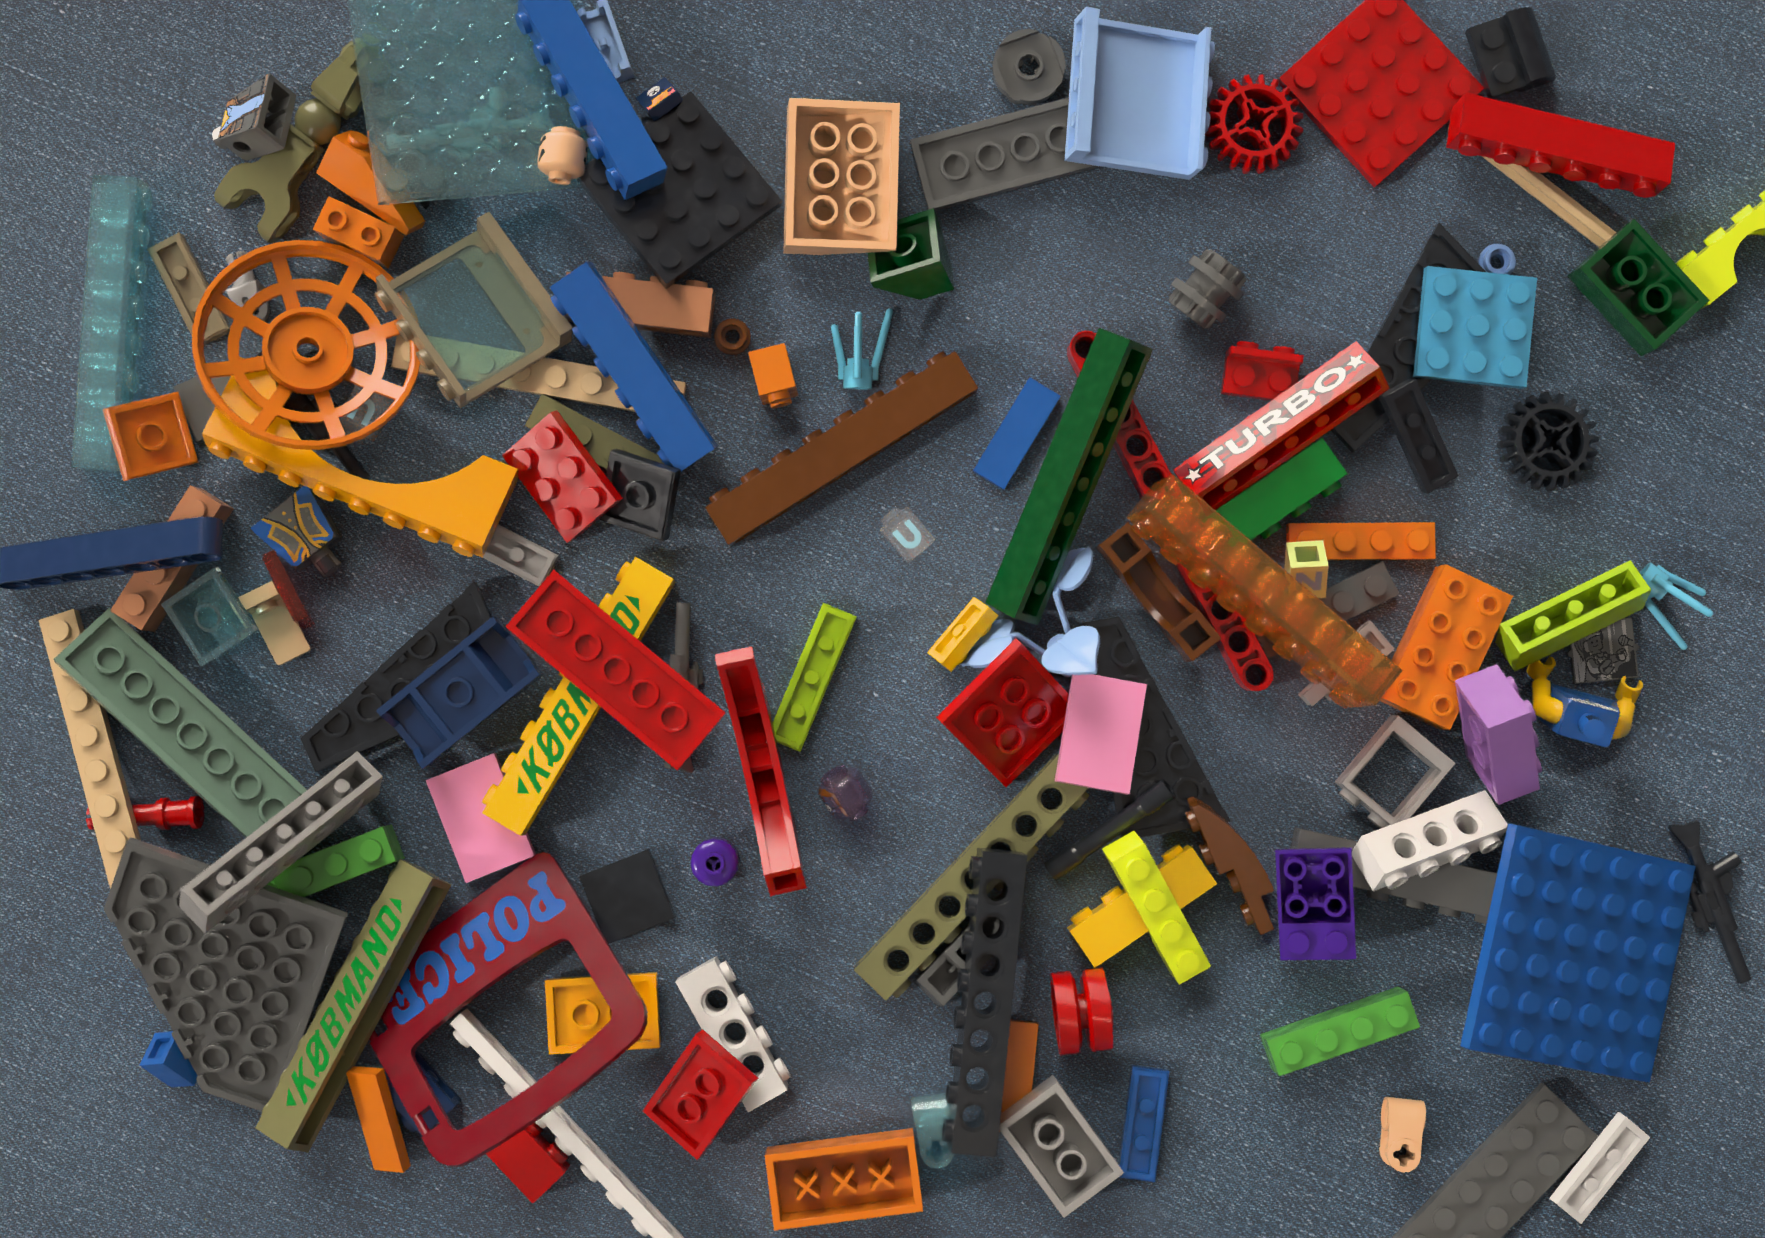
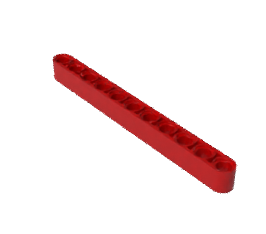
[1067,330,1274,692]

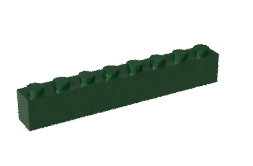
[985,328,1153,625]

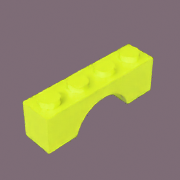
[1676,190,1765,308]
[1102,831,1211,985]

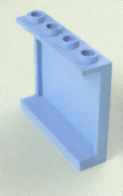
[1065,7,1215,180]

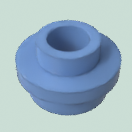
[1478,244,1516,275]

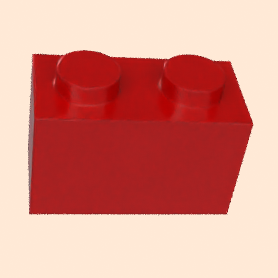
[486,1123,570,1204]

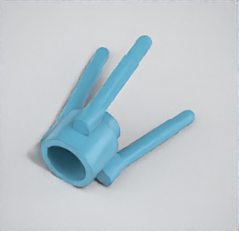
[831,308,893,390]
[1640,562,1713,650]

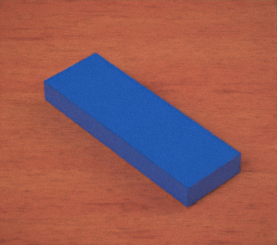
[972,377,1061,491]
[1119,1065,1169,1182]

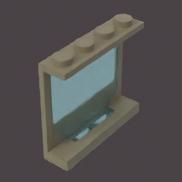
[374,212,572,409]

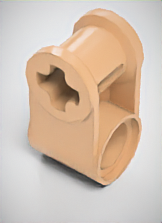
[1379,1097,1426,1172]

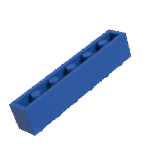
[515,0,667,200]
[550,262,718,471]

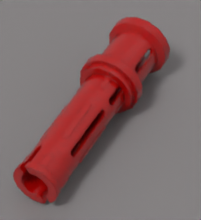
[86,796,204,830]

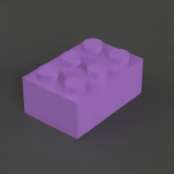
[1455,664,1542,805]

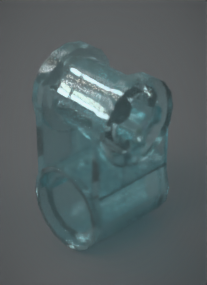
[911,1092,954,1169]

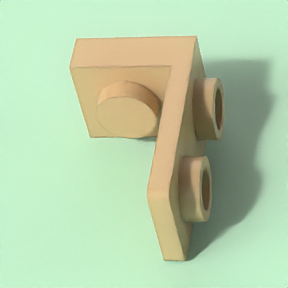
[238,581,311,665]

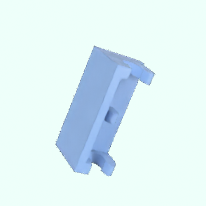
[577,0,634,83]

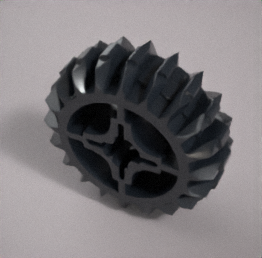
[1497,392,1600,492]

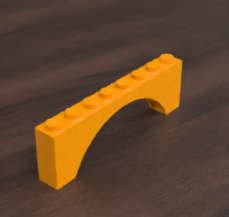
[202,357,518,558]

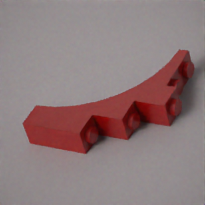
[715,646,807,896]

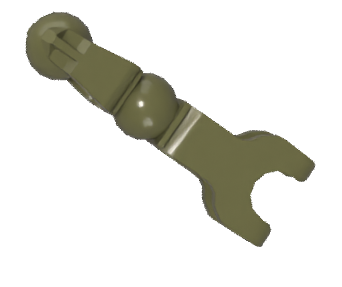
[214,39,385,243]

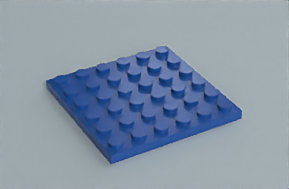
[1460,823,1696,1083]

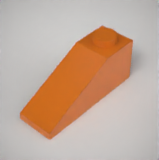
[316,130,426,235]

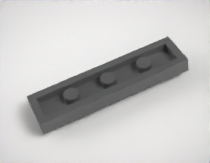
[1251,562,1399,659]

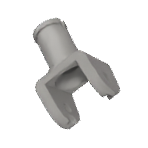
[226,251,270,321]

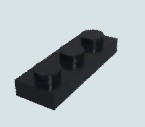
[1378,378,1459,494]

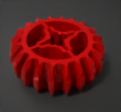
[1205,74,1303,174]

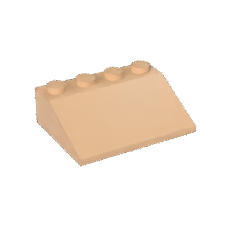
[783,98,900,255]

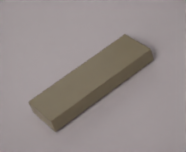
[147,232,231,345]

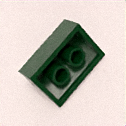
[1567,219,1710,356]

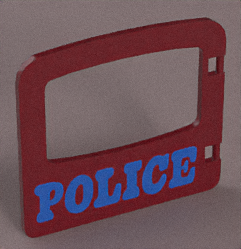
[369,852,648,1167]

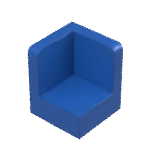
[139,1031,197,1087]

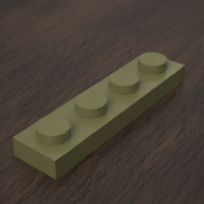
[525,394,664,470]

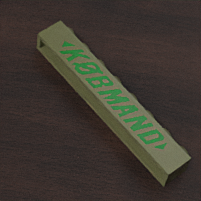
[255,859,452,1152]

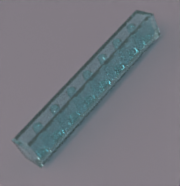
[71,174,152,473]

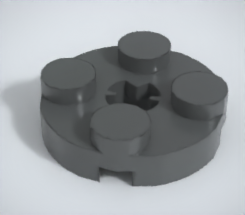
[992,29,1066,105]

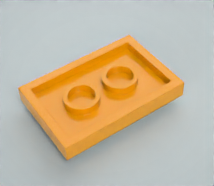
[545,972,661,1055]

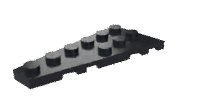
[1331,222,1486,453]
[301,581,492,772]
[1081,616,1230,838]

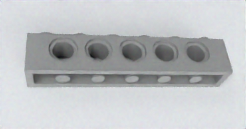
[179,751,383,934]

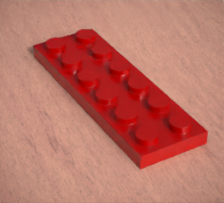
[505,570,727,771]

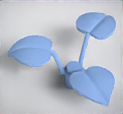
[961,547,1100,678]

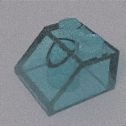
[161,566,258,667]

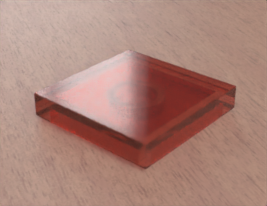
[262,549,315,630]

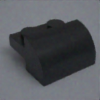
[1465,7,1556,99]

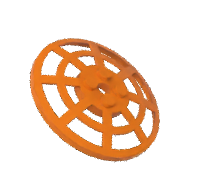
[192,240,420,450]

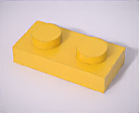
[927,597,999,672]

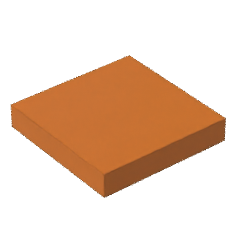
[102,392,199,481]

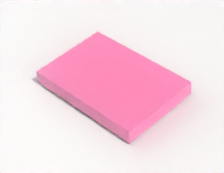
[1055,674,1147,795]
[426,753,536,883]

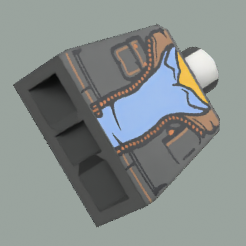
[212,73,297,161]

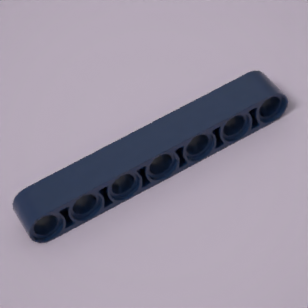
[0,517,223,590]

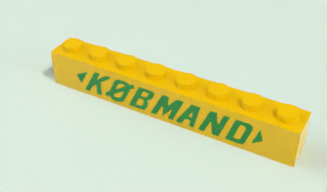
[482,557,676,836]

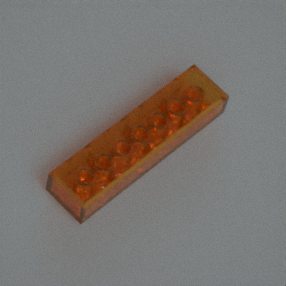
[1126,474,1403,708]

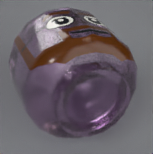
[818,765,873,821]

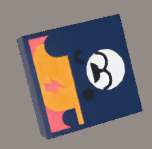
[636,77,683,121]

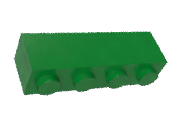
[1197,438,1347,560]

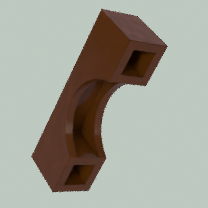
[1095,522,1221,662]

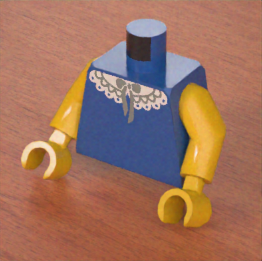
[1527,656,1643,747]

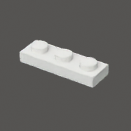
[1550,1112,1650,1224]

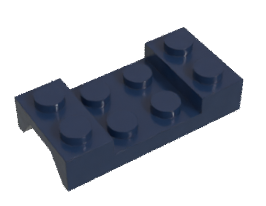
[376,617,544,769]

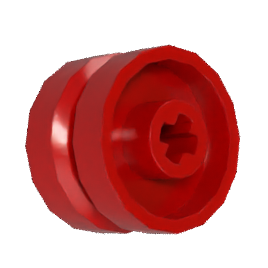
[1050,967,1113,1055]

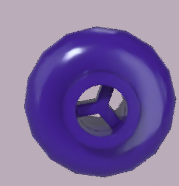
[690,837,740,887]

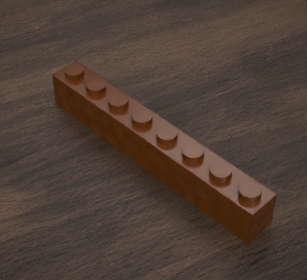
[705,351,978,547]

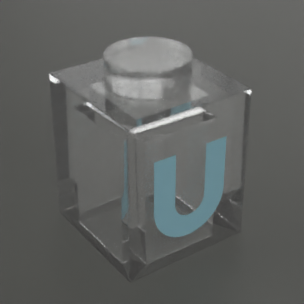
[339,384,392,445]
[879,506,936,566]

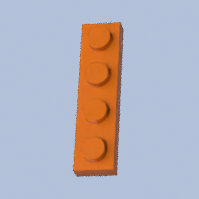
[1286,522,1436,560]

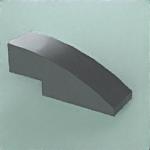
[913,916,1021,1007]

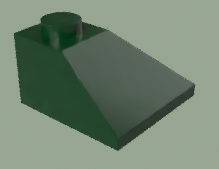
[868,208,954,300]

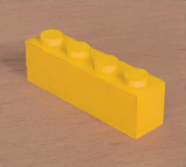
[1067,844,1217,968]

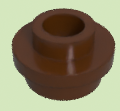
[714,318,751,355]

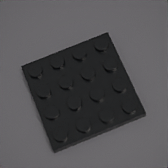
[576,91,782,289]

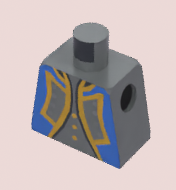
[251,485,343,577]

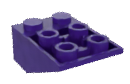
[1275,847,1356,960]

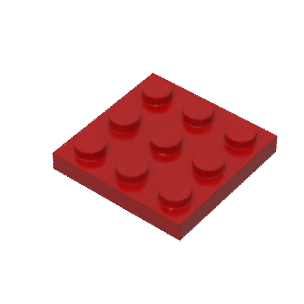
[936,638,1069,787]

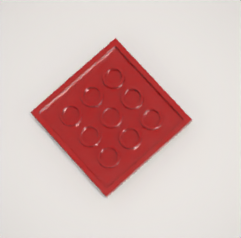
[1278,0,1484,188]

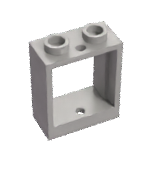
[1335,715,1456,829]

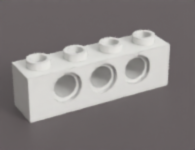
[1352,790,1508,891]
[675,956,791,1112]

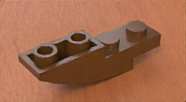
[1185,796,1275,935]

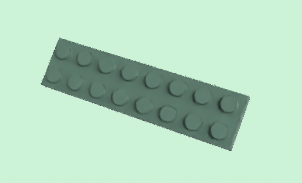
[54,607,307,838]

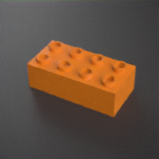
[1374,564,1513,730]
[765,1128,923,1231]

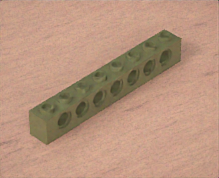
[854,754,1090,1001]

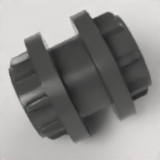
[1169,249,1246,329]

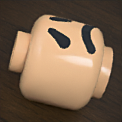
[537,126,588,185]

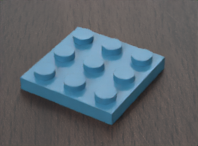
[1413,266,1537,389]

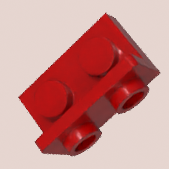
[1221,341,1304,401]

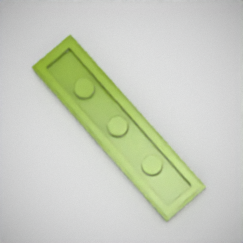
[773,603,857,752]

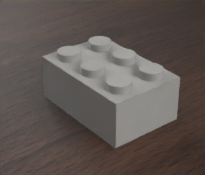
[999,1075,1124,1218]

